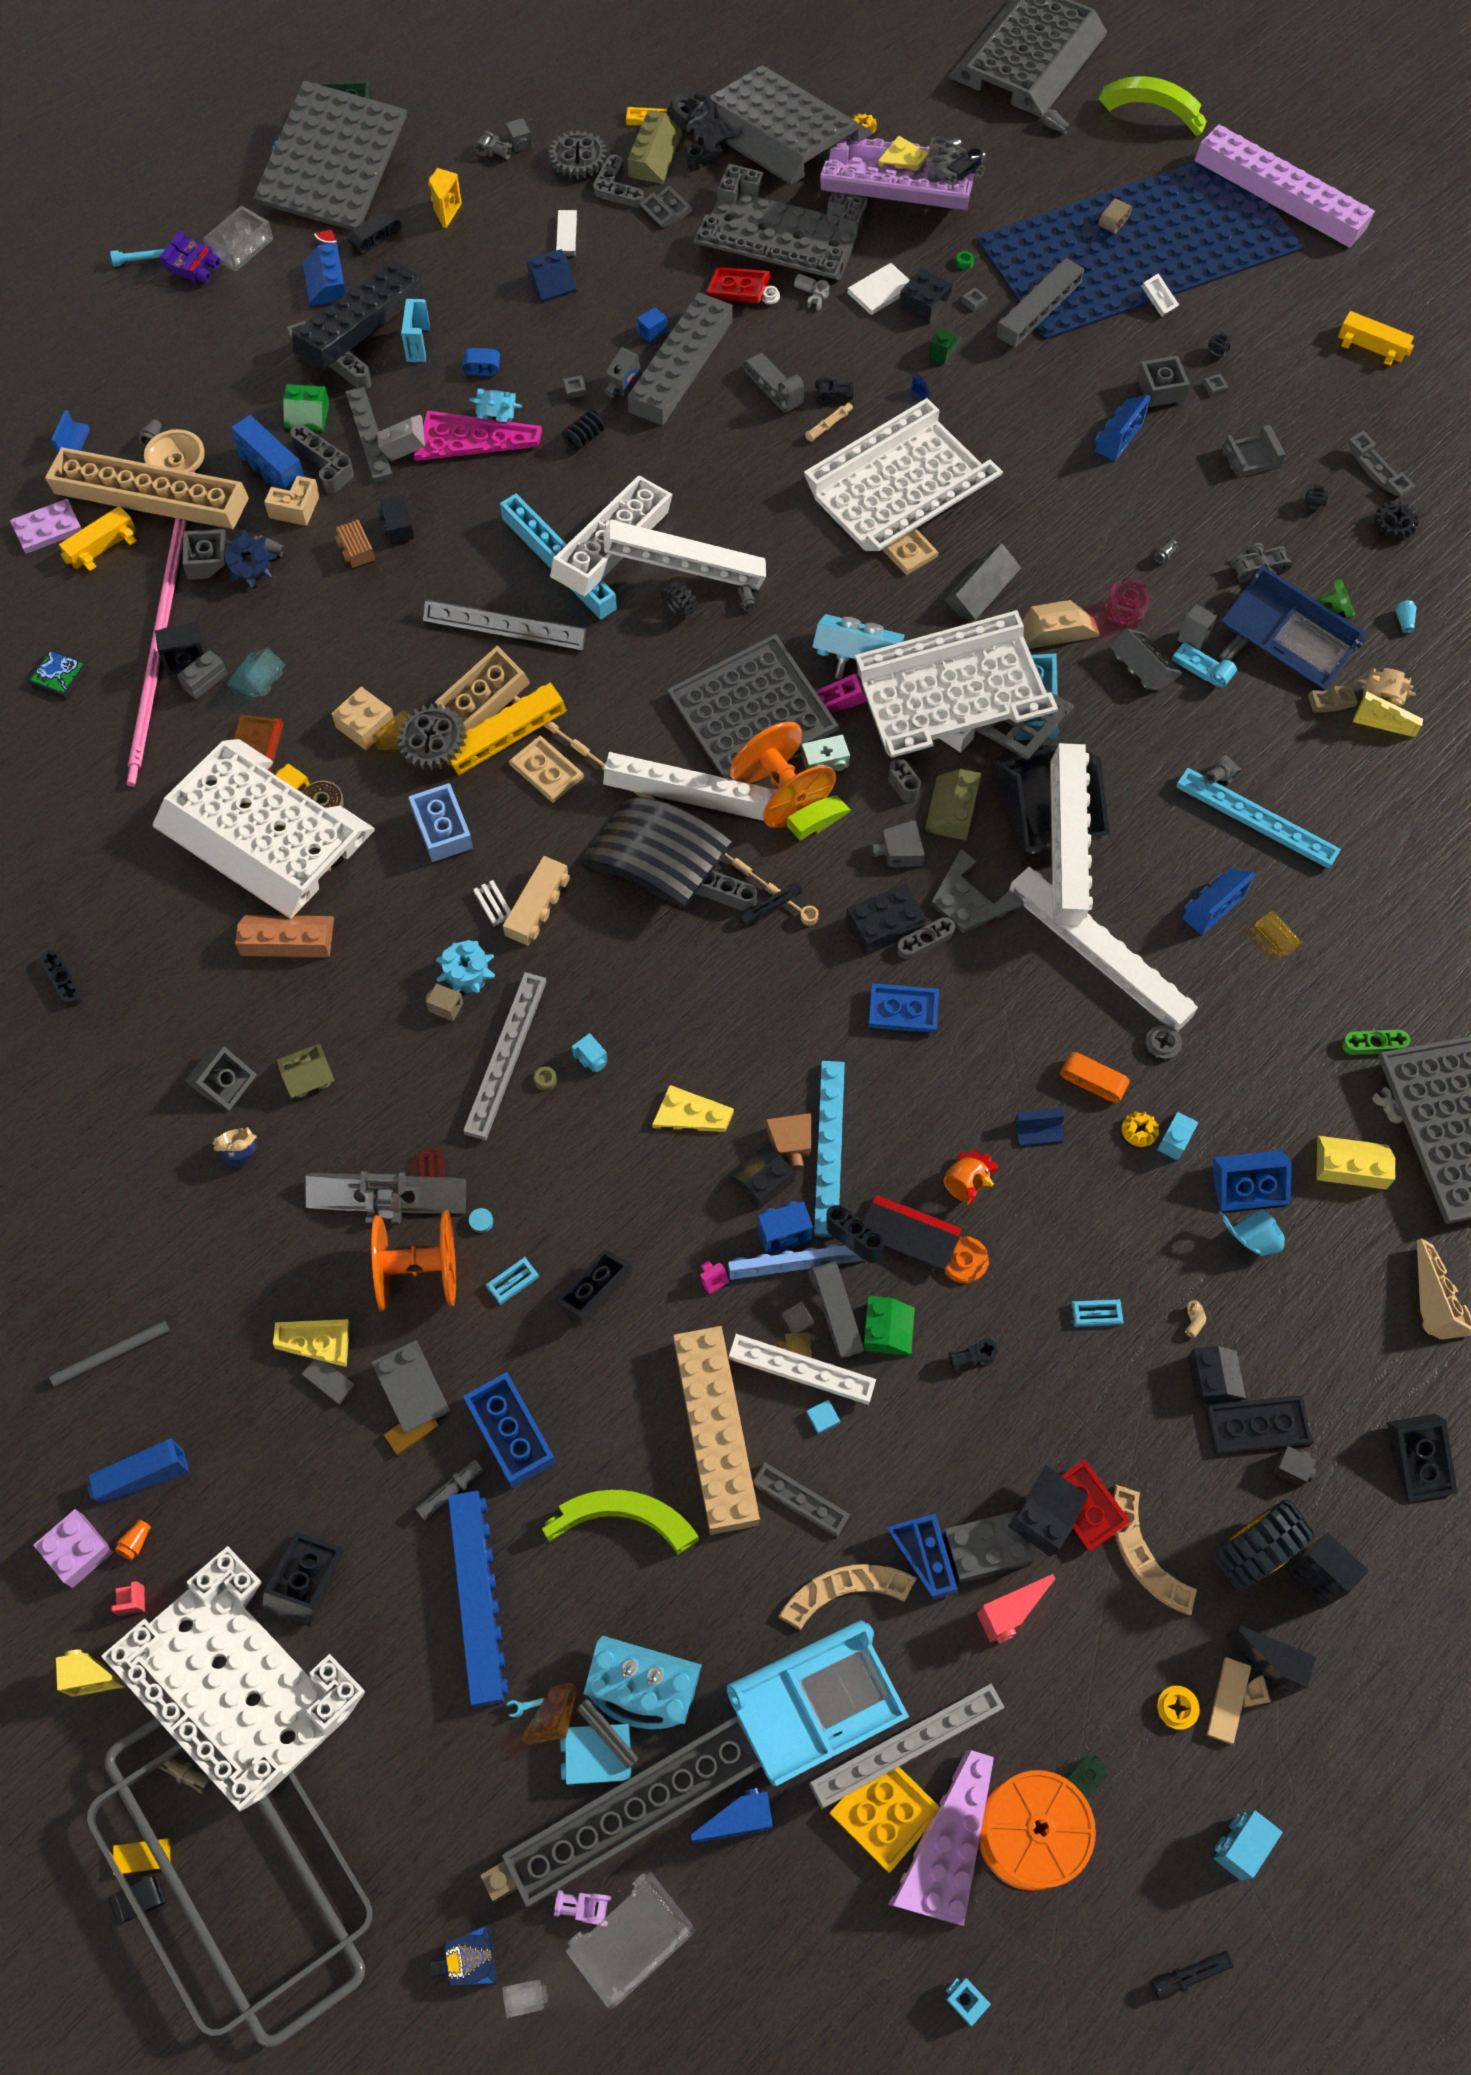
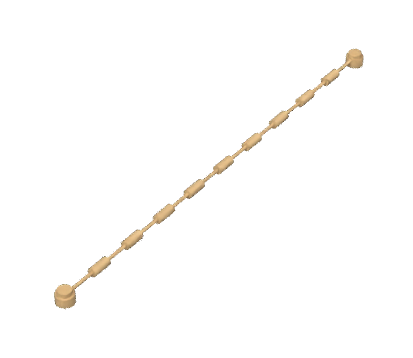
[510,696,818,925]

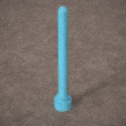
[110,249,165,267]

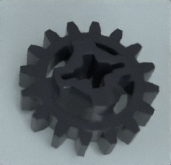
[1373,501,1419,541]

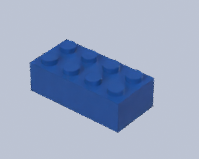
[231,415,304,491]
[463,1372,556,1489]

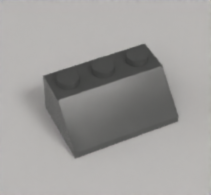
[1110,628,1183,690]

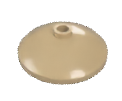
[144,429,205,472]

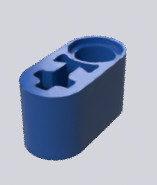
[462,348,500,376]

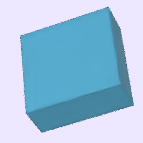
[807,1400,840,1435]

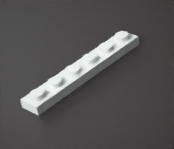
[728,1334,876,1405]

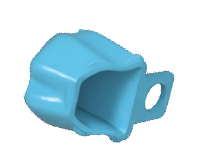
[1218,1209,1285,1256]

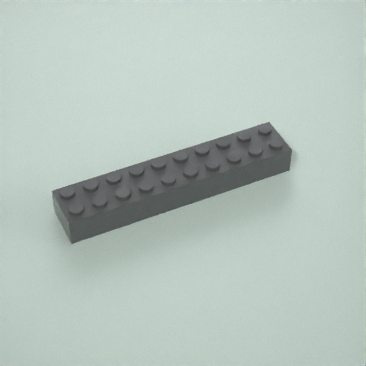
[502,1716,762,1907]

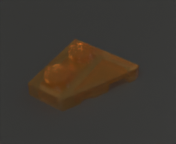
[522,1683,577,1745]

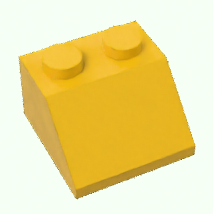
[429,168,462,228]

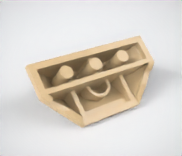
[1022,600,1100,649]

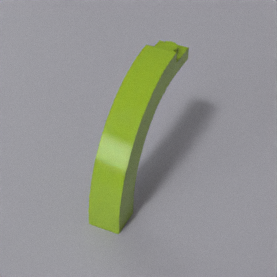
[1098,76,1207,136]
[542,1490,699,1555]

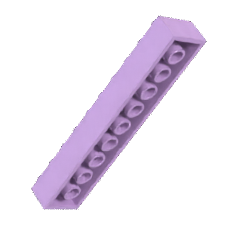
[1195,125,1375,248]

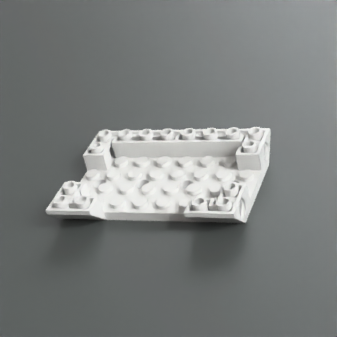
[153,739,375,919]
[102,1546,365,1812]

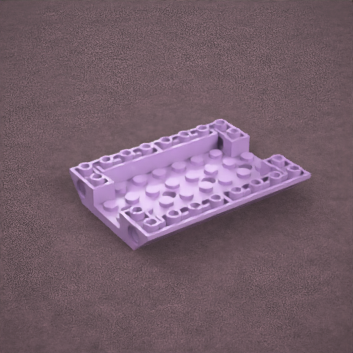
[820,136,974,210]

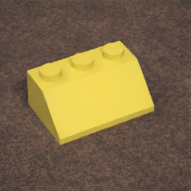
[1316,1136,1395,1190]

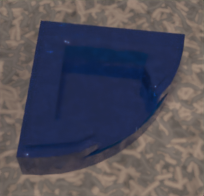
[911,373,929,400]

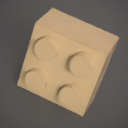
[331,687,395,750]

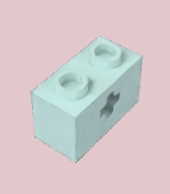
[801,735,850,771]

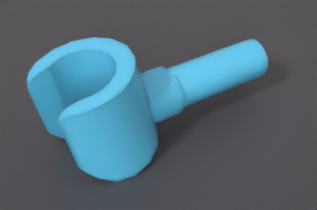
[506,1698,545,1718]

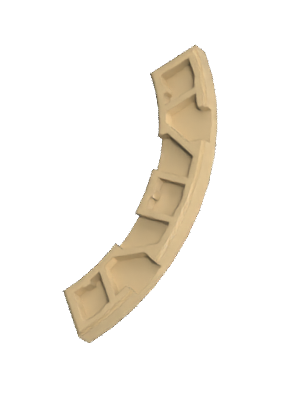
[1112,1485,1197,1616]
[778,1564,917,1631]

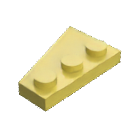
[1353,691,1423,737]
[652,1085,734,1132]
[273,1319,350,1367]

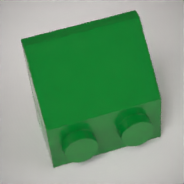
[283,384,329,433]
[863,1296,915,1356]

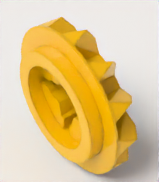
[851,113,877,134]
[1122,1111,1159,1147]
[1156,1686,1199,1730]

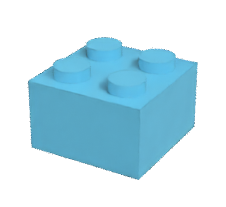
[1213,1810,1283,1880]

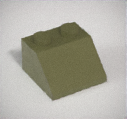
[277,1043,335,1098]

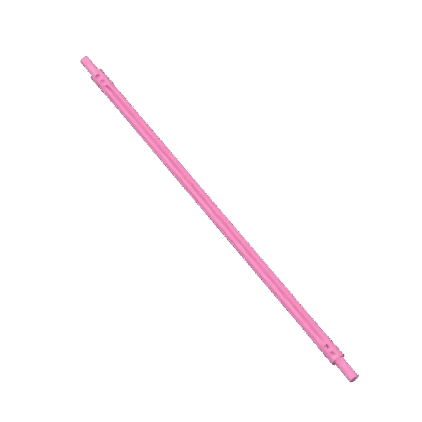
[126,463,195,787]

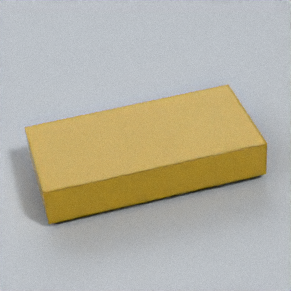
[113,1838,170,1875]

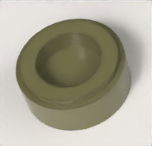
[533,1067,557,1091]

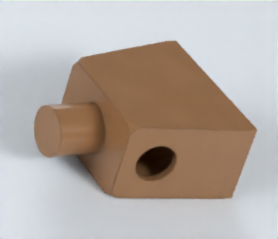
[766,1113,811,1170]

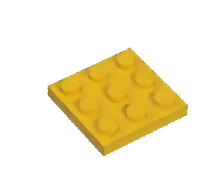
[829,1767,940,1873]

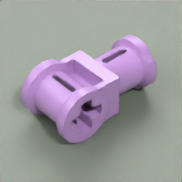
[554,1890,611,1926]

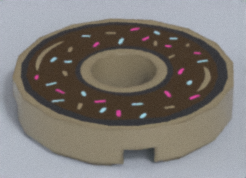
[302,781,344,808]

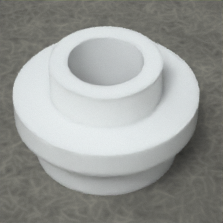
[761,286,780,304]

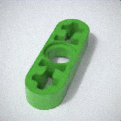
[1342,1030,1410,1055]

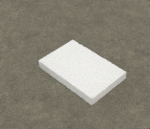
[847,263,910,315]

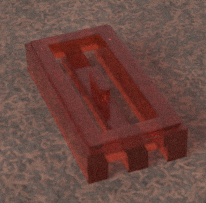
[418,1148,445,1177]

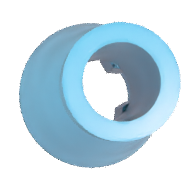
[1395,600,1417,633]

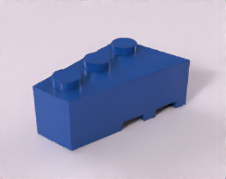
[886,1514,959,1600]

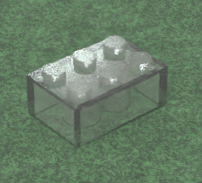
[203,205,273,272]

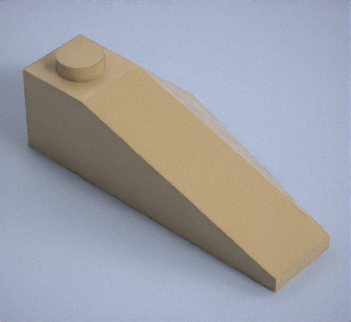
[1417,1238,1471,1340]

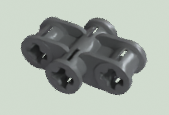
[1231,543,1293,582]

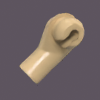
[1185,1300,1206,1338]

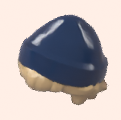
[212,1127,257,1168]

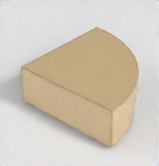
[1243,1675,1271,1708]

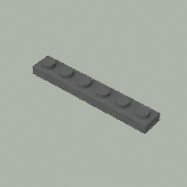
[346,387,393,483]

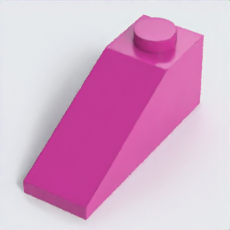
[815,674,867,713]

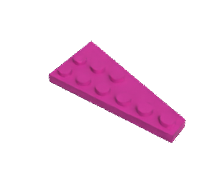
[414,411,542,461]

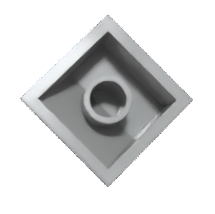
[377,415,425,462]

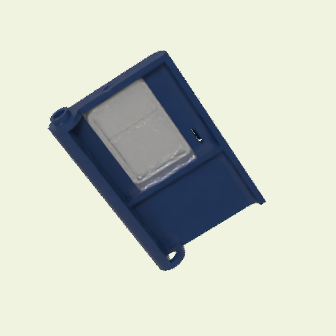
[1220,565,1367,691]

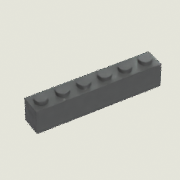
[997,258,1084,348]

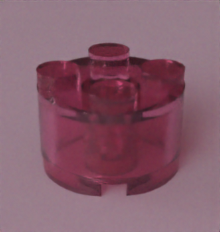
[1106,578,1151,628]

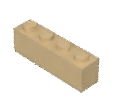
[503,856,570,946]

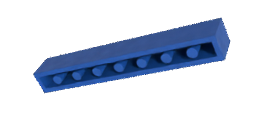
[448,1491,508,1708]

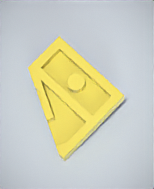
[878,136,929,171]

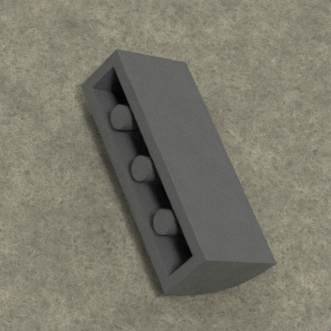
[945,543,1021,620]

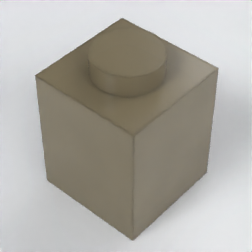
[425,983,463,1021]
[480,1861,518,1902]

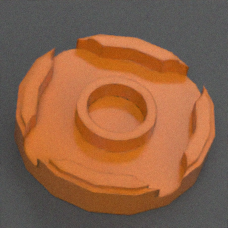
[945,1236,989,1284]

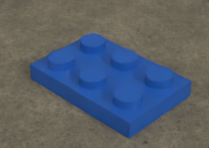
[869,983,939,1033]

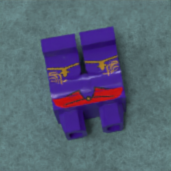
[160,230,221,284]

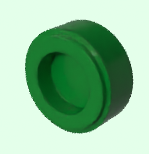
[955,251,974,270]

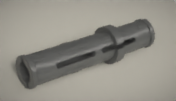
[415,1459,484,1521]

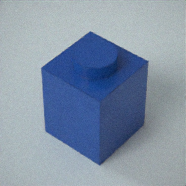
[637,307,668,343]

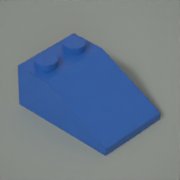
[691,1788,773,1844]

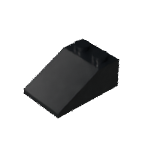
[1387,1414,1458,1502]
[1008,1465,1088,1557]
[262,1532,344,1627]
[1227,1625,1316,1695]

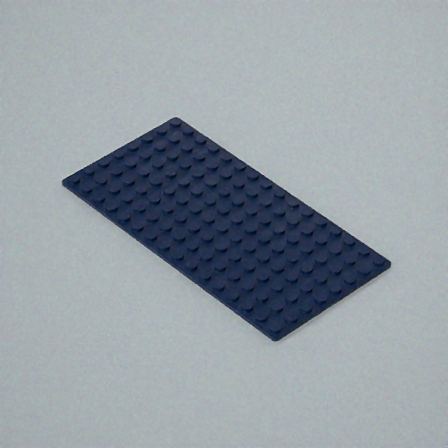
[977,162,1303,340]

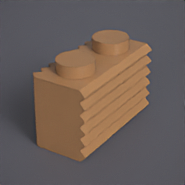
[334,520,375,568]

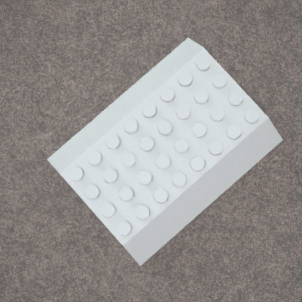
[804,398,1003,551]

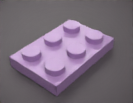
[10,499,82,554]

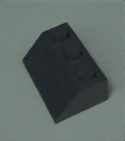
[555,1249,633,1326]

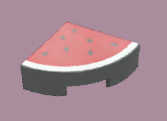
[314,229,338,246]

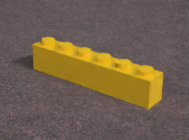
[441,682,567,776]

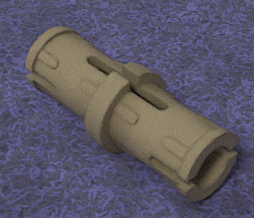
[158,1756,211,1794]

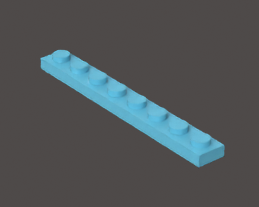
[1176,768,1341,869]
[814,1061,845,1237]

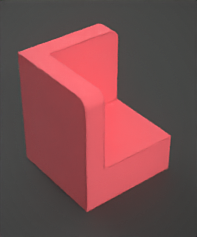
[111,1581,145,1616]

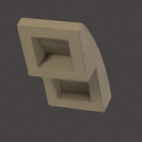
[1308,686,1358,712]

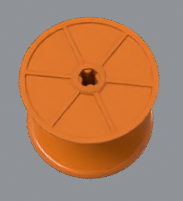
[730,722,836,828]
[371,1210,456,1312]
[978,1770,1096,1891]

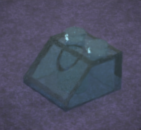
[226,647,286,698]

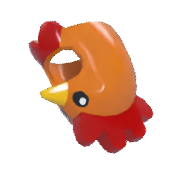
[943,1151,998,1206]

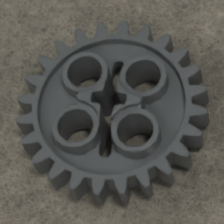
[548,130,607,179]
[397,704,467,771]

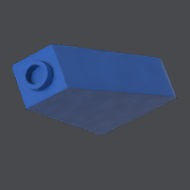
[87,1438,190,1505]

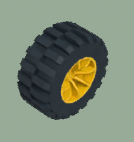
[1212,1499,1314,1590]

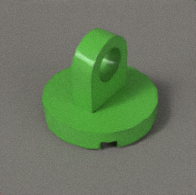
[1317,578,1355,619]

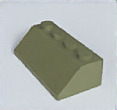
[628,110,683,184]

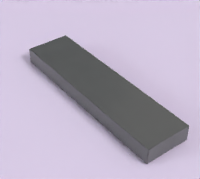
[753,1462,851,1538]

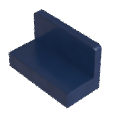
[1014,1108,1065,1146]

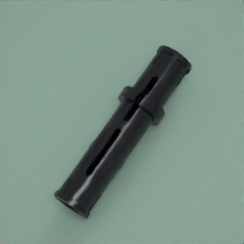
[740,881,804,926]
[1151,1950,1234,2000]

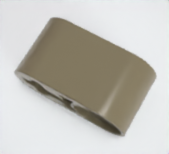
[1098,198,1132,234]

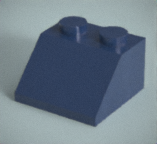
[527,249,577,302]

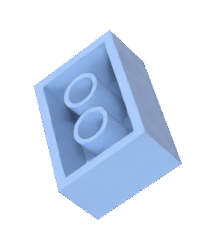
[408,783,473,862]

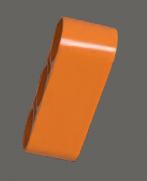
[1060,1052,1130,1103]

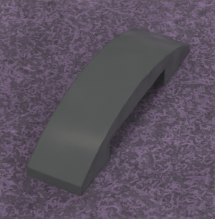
[1348,430,1415,497]

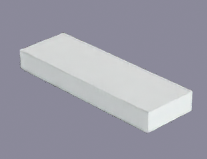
[556,210,577,256]

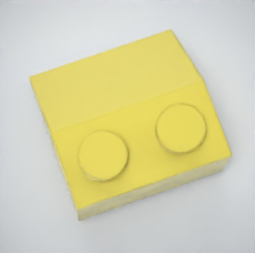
[56,1650,126,1697]

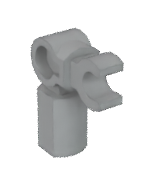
[794,274,829,311]
[1372,1087,1403,1123]

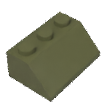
[924,769,981,840]

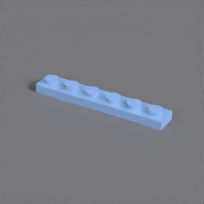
[728,1244,865,1280]

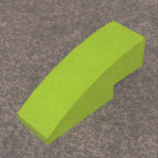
[787,795,850,841]

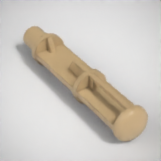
[805,403,853,442]

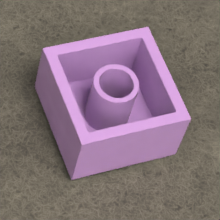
[34,1509,114,1588]

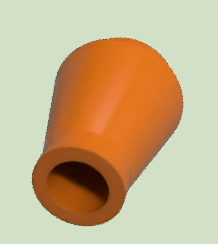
[115,1520,151,1560]

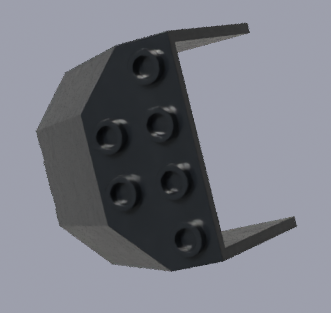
[990,745,1110,854]

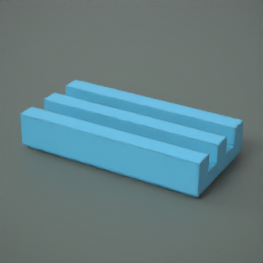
[486,1257,539,1305]
[1071,1299,1123,1327]

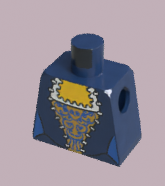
[430,1926,498,1986]

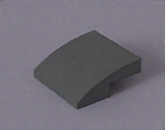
[640,185,692,228]

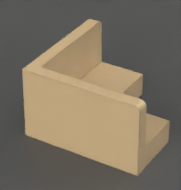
[264,476,320,526]

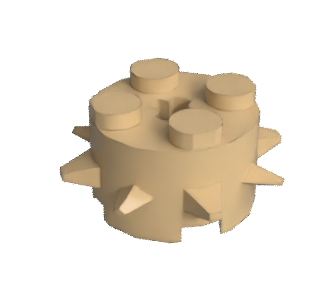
[1358,668,1416,707]

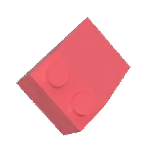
[977,1574,1055,1644]

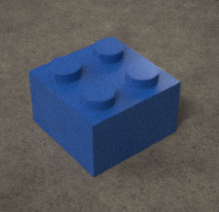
[757,1201,813,1255]

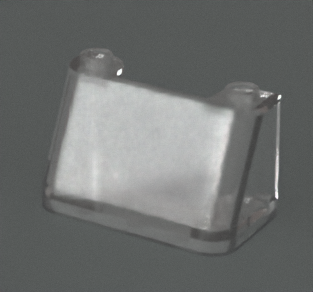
[565,1872,696,2010]

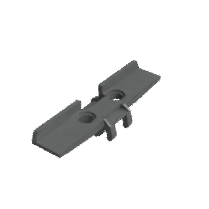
[306,1171,466,1224]

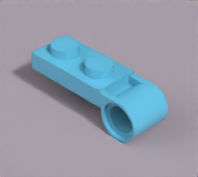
[1172,642,1237,688]

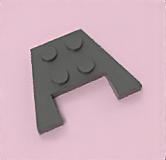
[931,850,1024,933]

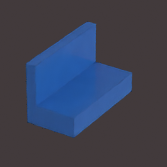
[51,410,90,455]

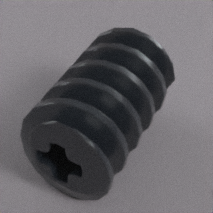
[562,409,605,449]

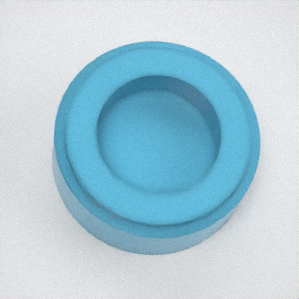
[469,1208,493,1233]

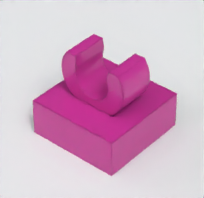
[700,1261,729,1294]

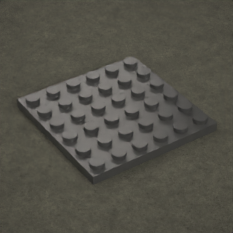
[667,634,839,780]

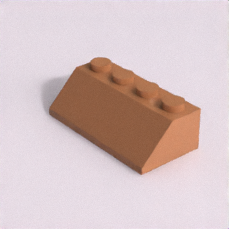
[235,915,334,957]

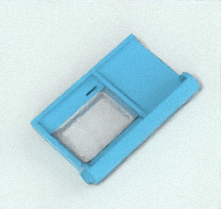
[727,1620,909,1786]

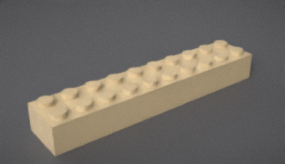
[45,447,249,530]

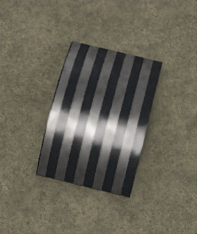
[579,797,732,908]

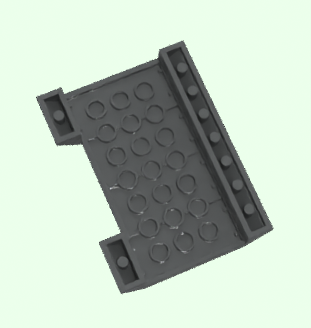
[710,65,872,185]

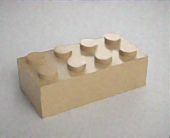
[435,646,530,732]

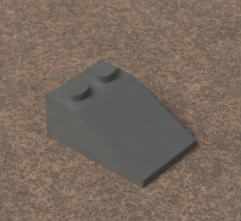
[371,1340,451,1433]

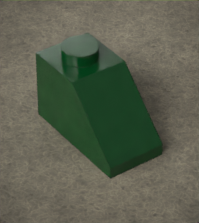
[928,328,962,365]

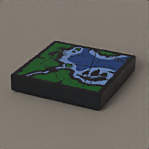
[28,649,88,699]

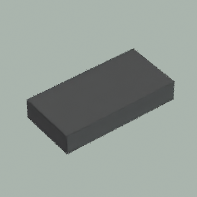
[302,1359,356,1405]

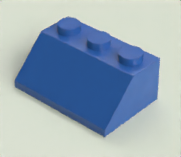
[303,243,346,306]
[1095,395,1151,461]
[1182,869,1255,935]
[1213,1150,1292,1211]

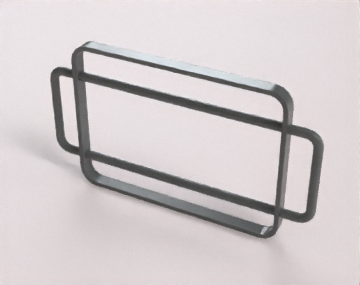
[87,1717,373,2047]

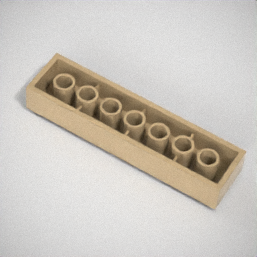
[674,1326,760,1535]

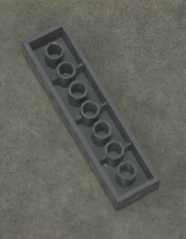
[628,292,733,426]

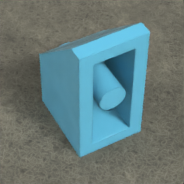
[1157,1112,1198,1161]

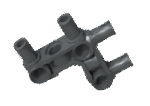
[925,137,986,185]

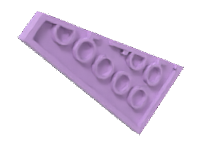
[888,1750,994,1926]

